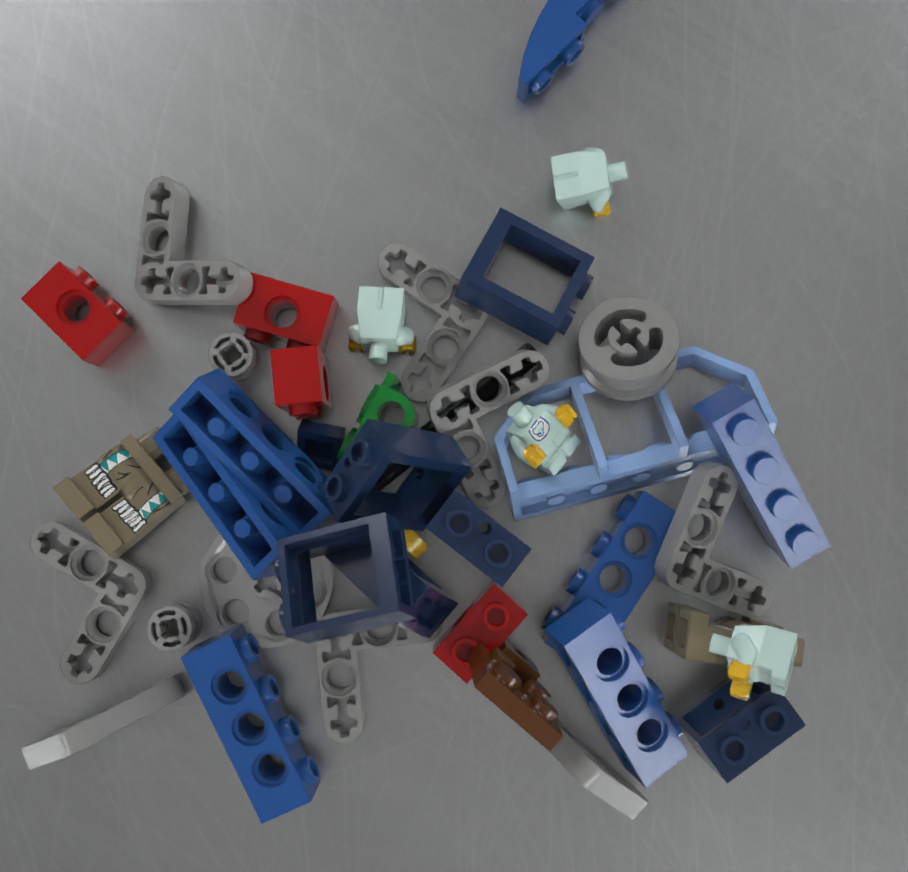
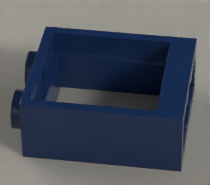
[455,207,595,346]
[320,419,473,531]
[425,490,532,587]
[274,512,417,643]
[324,544,459,639]
[674,677,806,784]

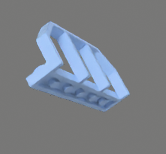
[494,346,778,521]

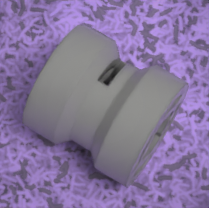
[208,332,261,382]
[147,602,203,651]

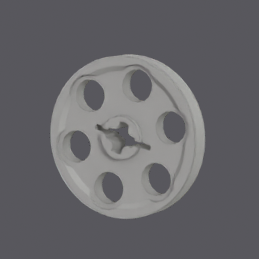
[199,533,335,648]

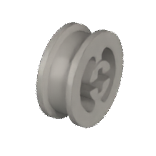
[578,296,680,401]

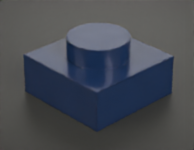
[297,419,346,471]

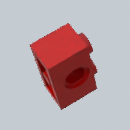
[21,261,136,367]
[233,272,339,354]
[270,345,334,421]
[432,580,529,684]

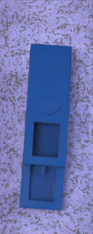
[516,0,605,102]

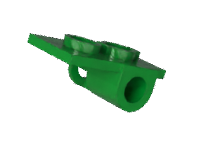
[337,372,419,466]

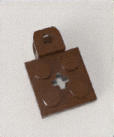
[467,639,563,752]

